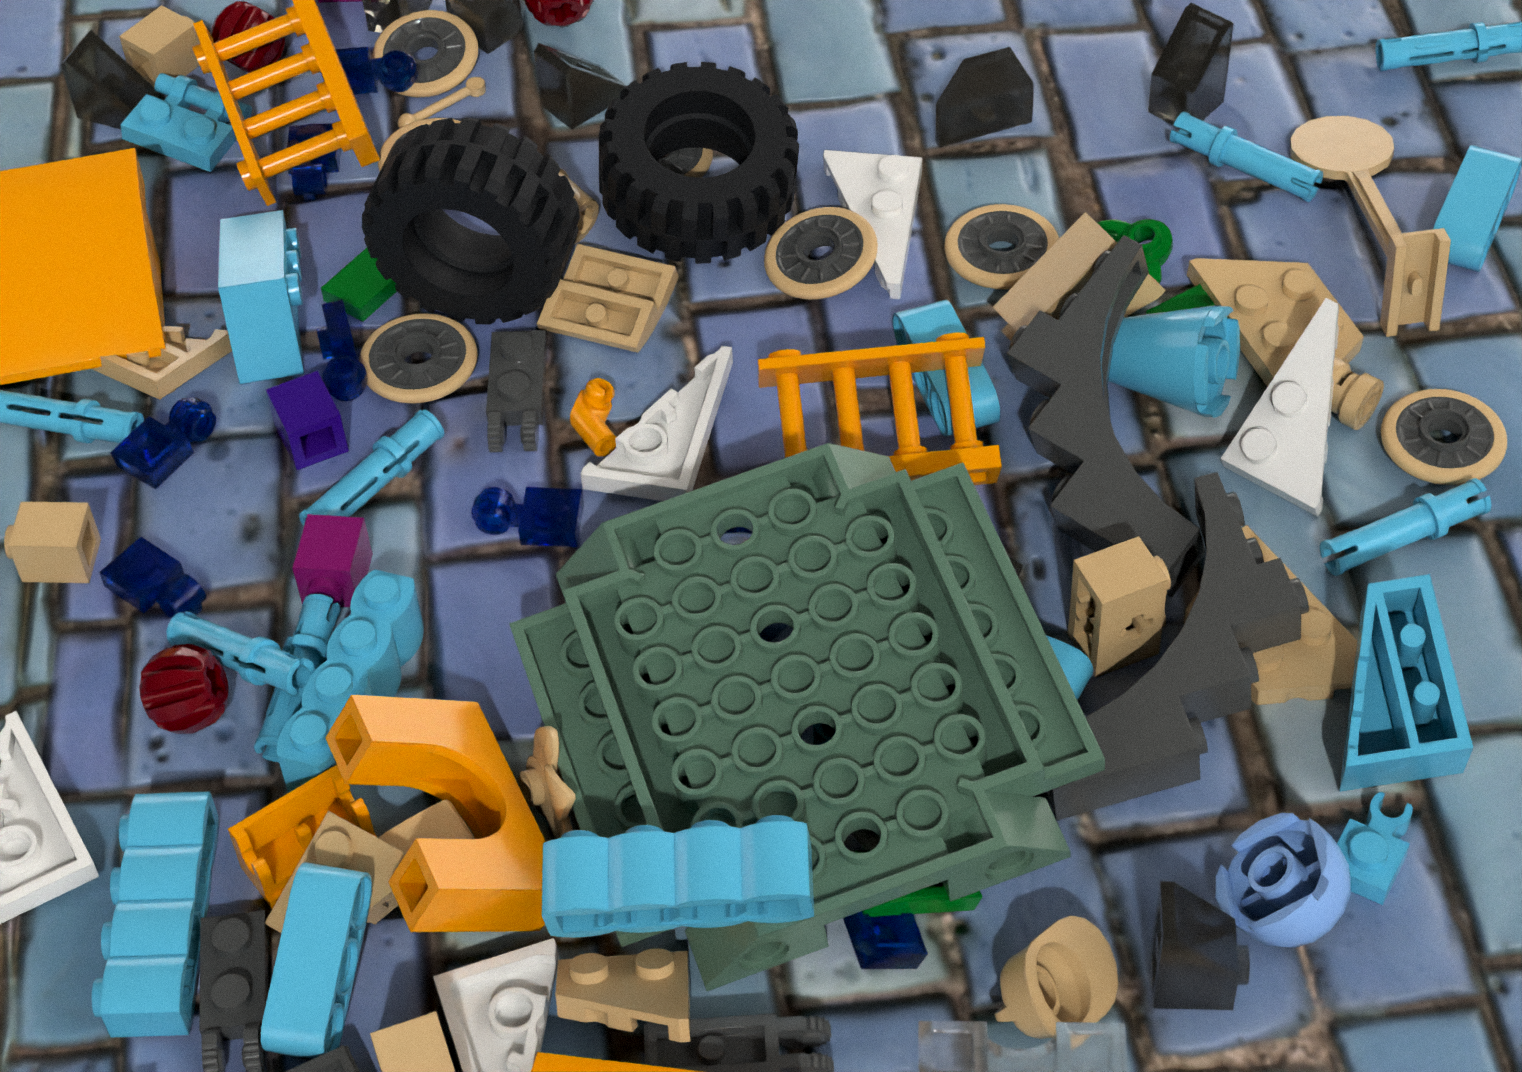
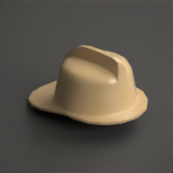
[994,915,1118,1043]

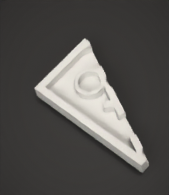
[823,150,922,299]
[1221,298,1339,517]
[580,346,733,501]
[0,711,99,924]
[433,938,559,1072]

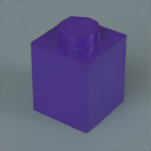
[265,371,349,470]

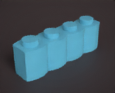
[276,569,424,793]
[92,791,219,1038]
[542,815,814,938]

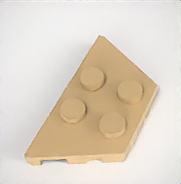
[1187,258,1364,387]
[1183,525,1357,705]

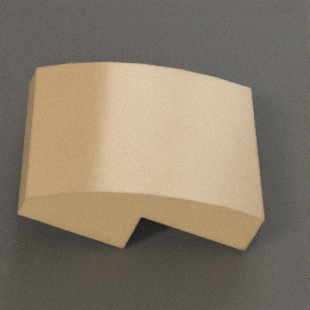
[537,244,679,353]

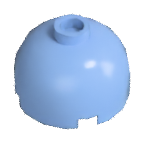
[1215,813,1351,948]

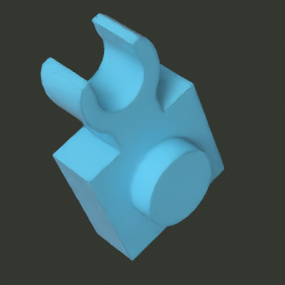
[1337,792,1413,905]

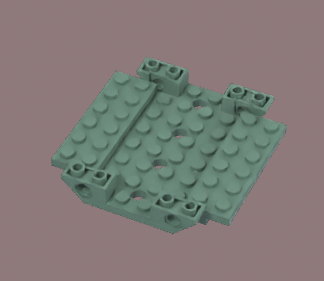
[509,443,1105,991]

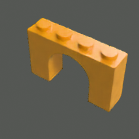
[325,695,546,932]

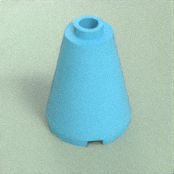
[1108,305,1240,418]

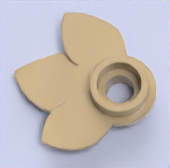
[519,726,576,839]

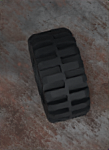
[599,62,799,264]
[362,118,580,325]

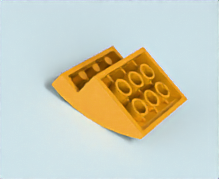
[0,148,166,385]

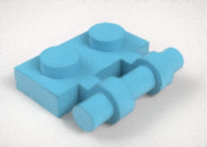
[120,73,252,172]

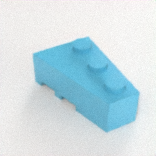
[218,210,304,384]
[1339,574,1473,792]

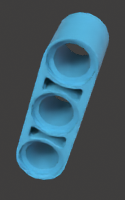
[1433,145,1522,272]
[892,300,1000,437]
[261,862,372,1060]

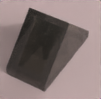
[61,30,165,129]
[534,43,627,129]

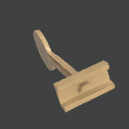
[1290,116,1451,337]

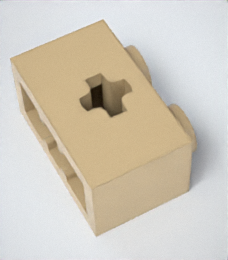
[1068,536,1171,678]

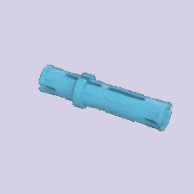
[1375,21,1522,71]
[1169,111,1323,202]
[0,390,145,447]
[299,409,445,526]
[1320,478,1491,576]
[254,594,341,762]
[166,611,315,696]

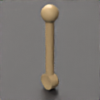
[397,77,486,129]

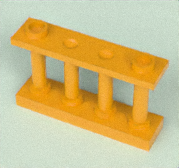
[192,0,380,206]
[758,332,1002,485]

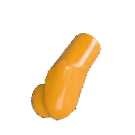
[569,378,617,457]

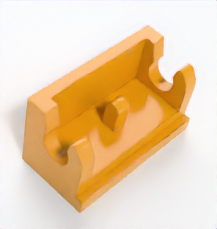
[228,764,377,909]

